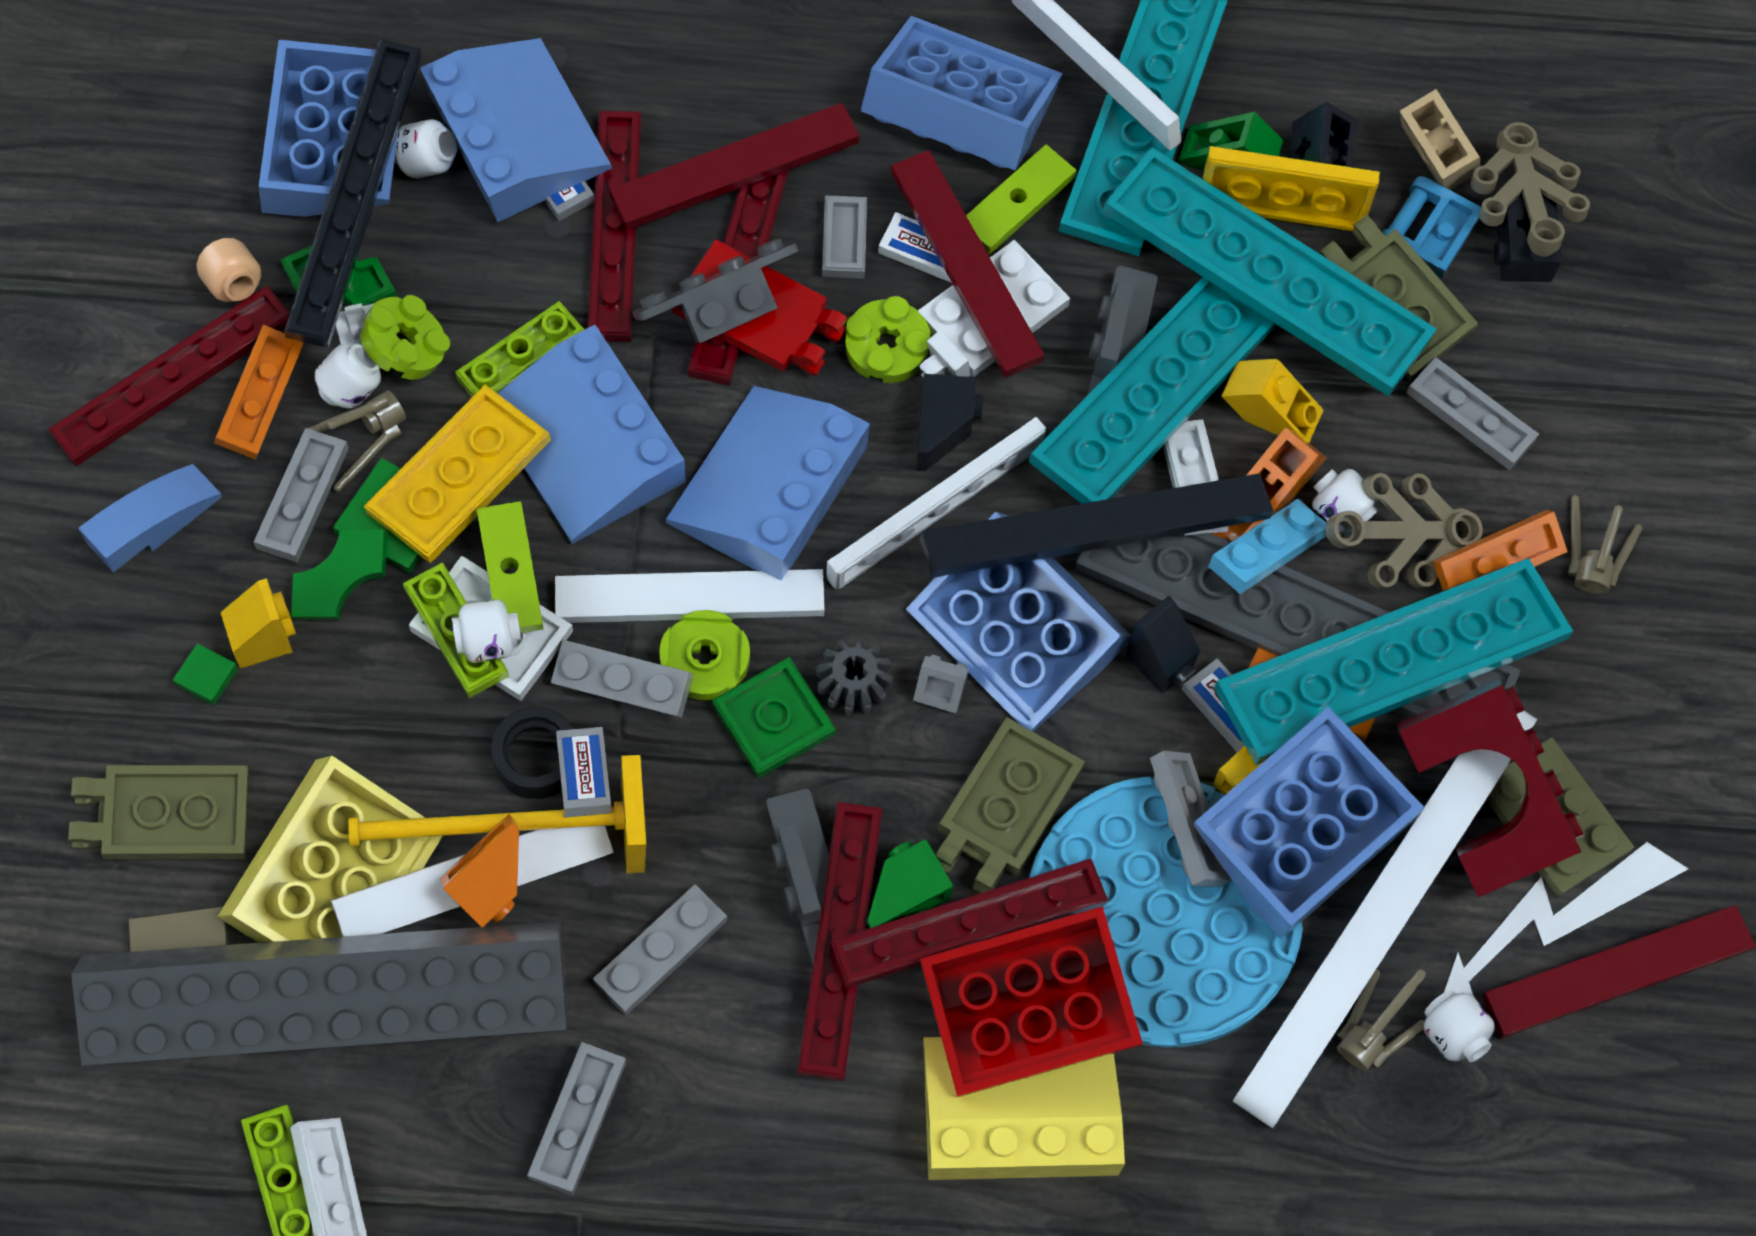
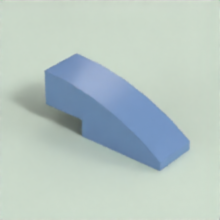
[78,464,222,573]

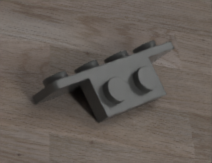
[632,238,799,343]
[1087,265,1158,395]
[766,789,829,966]

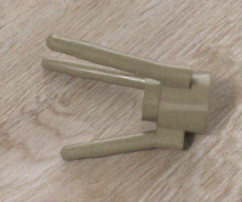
[308,390,406,492]
[1568,495,1643,595]
[1337,969,1426,1072]

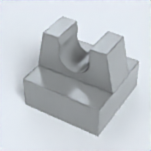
[913,655,969,713]

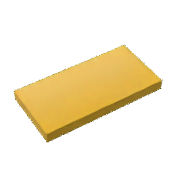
[1202,146,1380,231]
[364,385,551,564]

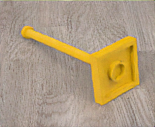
[348,755,646,874]

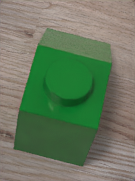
[1179,111,1283,171]
[866,839,953,929]

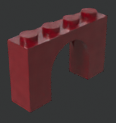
[1397,678,1584,898]

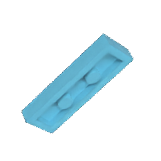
[1208,499,1327,594]

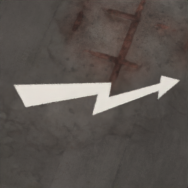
[1443,842,1688,996]

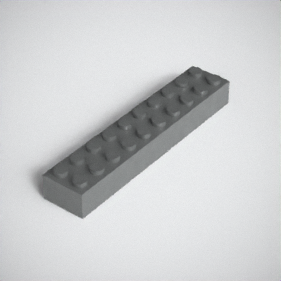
[71,921,568,1066]

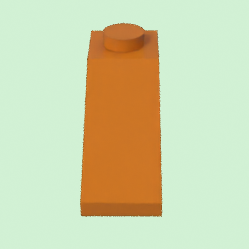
[1211,427,1327,542]

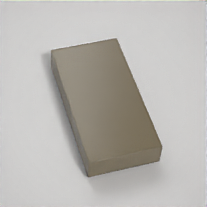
[129,907,228,952]

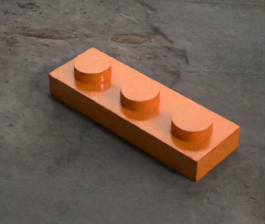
[214,325,304,460]
[1433,510,1568,591]

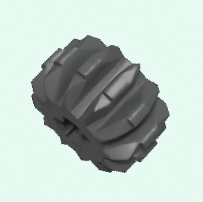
[816,637,893,716]

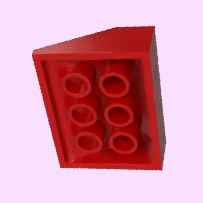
[920,906,1143,1098]

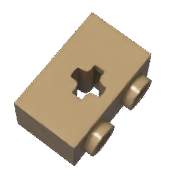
[1399,89,1480,190]

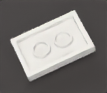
[918,240,1070,377]
[409,556,573,701]

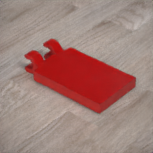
[672,239,847,376]

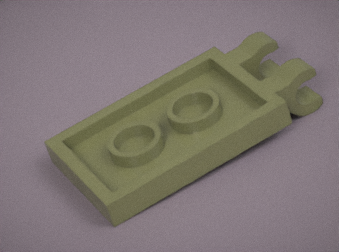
[1320,214,1478,381]
[936,717,1085,894]
[68,765,249,859]

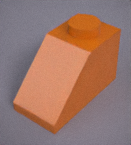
[440,814,519,928]

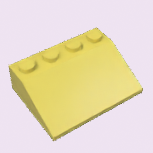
[217,756,442,943]
[923,1037,1125,1180]

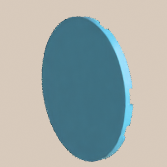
[1029,777,1303,1048]

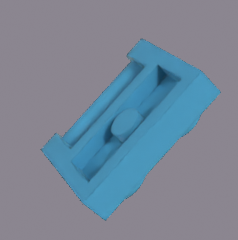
[1382,176,1481,279]

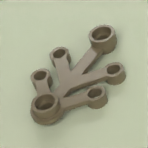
[1470,122,1590,257]
[1325,473,1483,589]

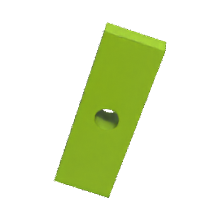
[966,144,1077,255]
[455,301,584,397]
[477,501,544,634]
[403,562,509,698]
[241,1105,314,1236]

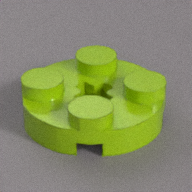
[360,295,450,380]
[845,296,931,383]
[660,610,750,700]

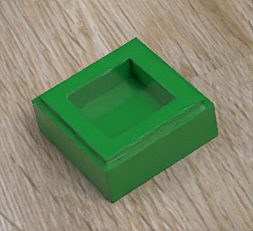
[172,643,238,706]

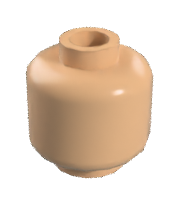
[196,238,261,302]

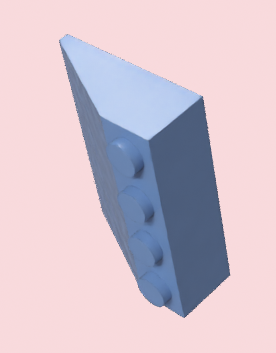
[861,16,1063,170]
[420,38,612,222]
[259,40,398,217]
[497,325,686,544]
[666,386,870,581]
[906,512,1132,732]
[1193,707,1425,940]

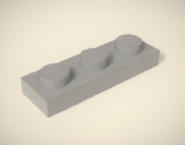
[1407,357,1539,470]
[254,428,349,563]
[551,640,694,718]
[1150,751,1232,887]
[593,884,727,1016]
[527,1042,627,1196]

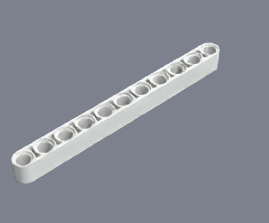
[1233,711,1537,1128]

